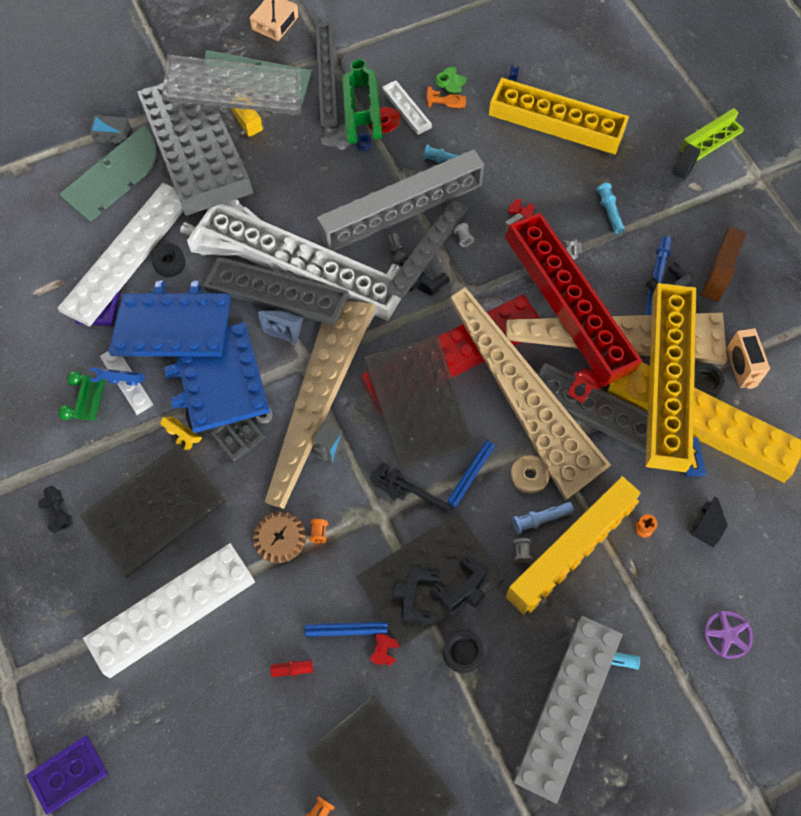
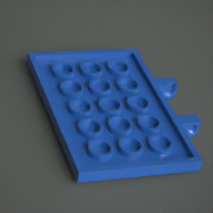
[109,281,232,357]
[164,322,270,433]

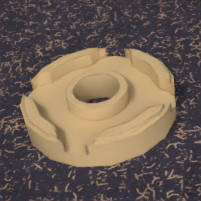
[510,455,550,494]

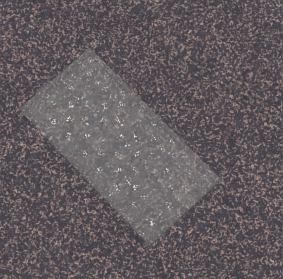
[162,55,301,115]

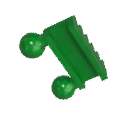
[58,371,105,421]

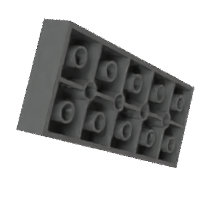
[137,72,253,216]

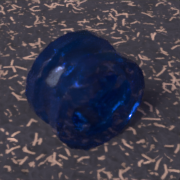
[509,65,520,81]
[357,134,372,151]

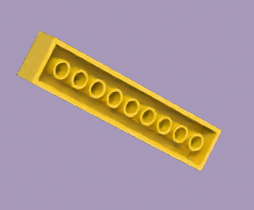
[646,283,696,472]
[607,362,801,483]

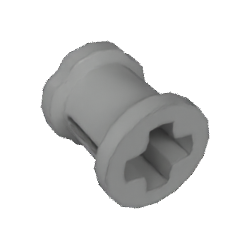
[454,223,474,247]
[513,538,533,563]

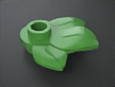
[435,67,467,93]

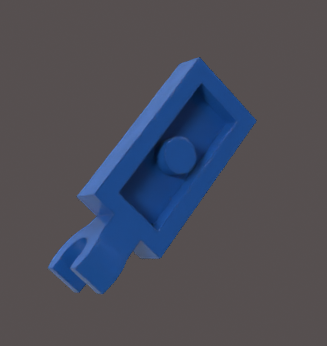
[90,367,145,386]

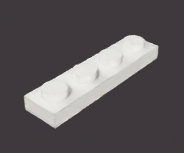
[382,80,432,135]
[100,351,153,415]

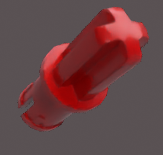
[270,659,313,677]

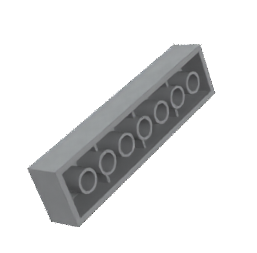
[513,616,623,804]

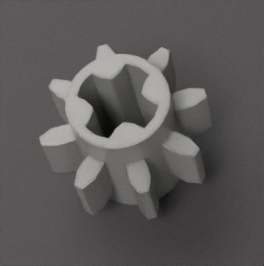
[563,239,582,259]

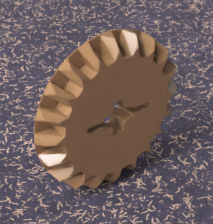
[253,511,306,563]

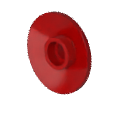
[368,107,400,133]

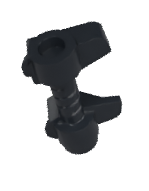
[38,486,73,533]

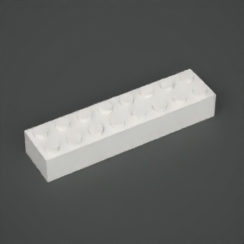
[83,543,255,678]

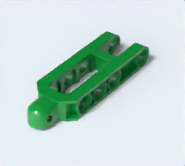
[343,59,382,145]

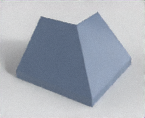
[258,311,304,344]

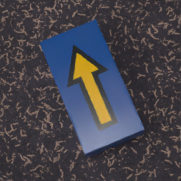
[684,437,706,477]

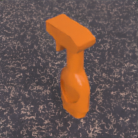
[426,87,466,108]

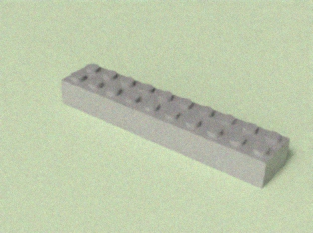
[317,150,484,251]

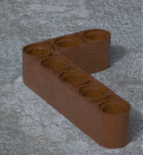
[701,226,747,302]

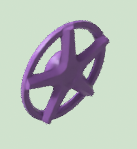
[705,611,753,659]

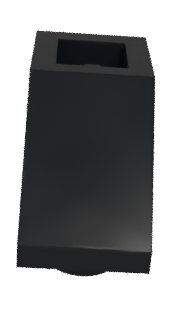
[691,497,728,547]

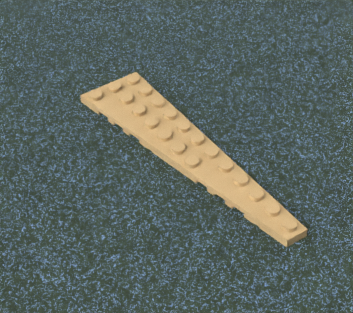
[450,287,611,501]
[265,301,376,509]
[506,313,727,365]

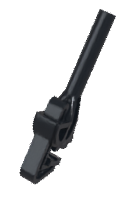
[370,462,451,512]

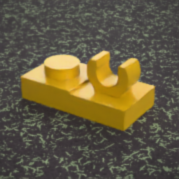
[160,417,202,450]

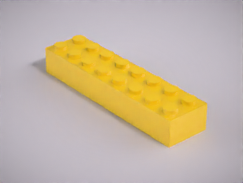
[489,78,629,155]
[506,476,641,615]

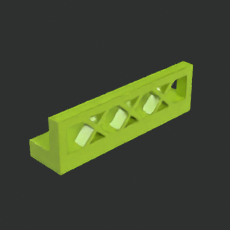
[680,108,744,161]

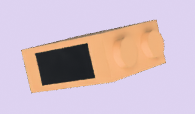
[250,0,298,41]
[726,328,770,389]

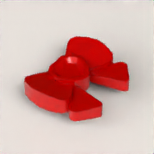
[508,199,535,218]
[370,634,399,666]

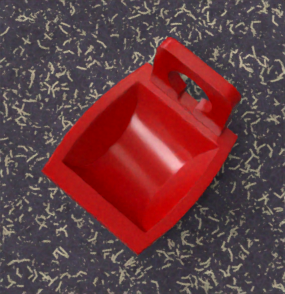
[568,367,603,403]

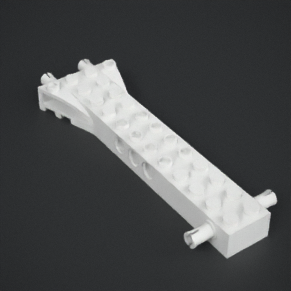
[180,199,401,328]

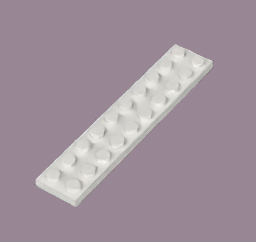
[58,183,183,327]

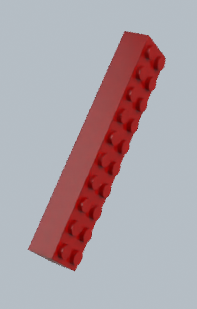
[505,212,643,386]
[361,294,541,414]

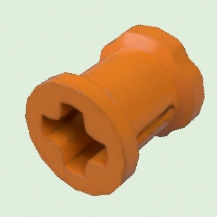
[635,514,658,538]
[309,519,328,543]
[305,796,335,816]

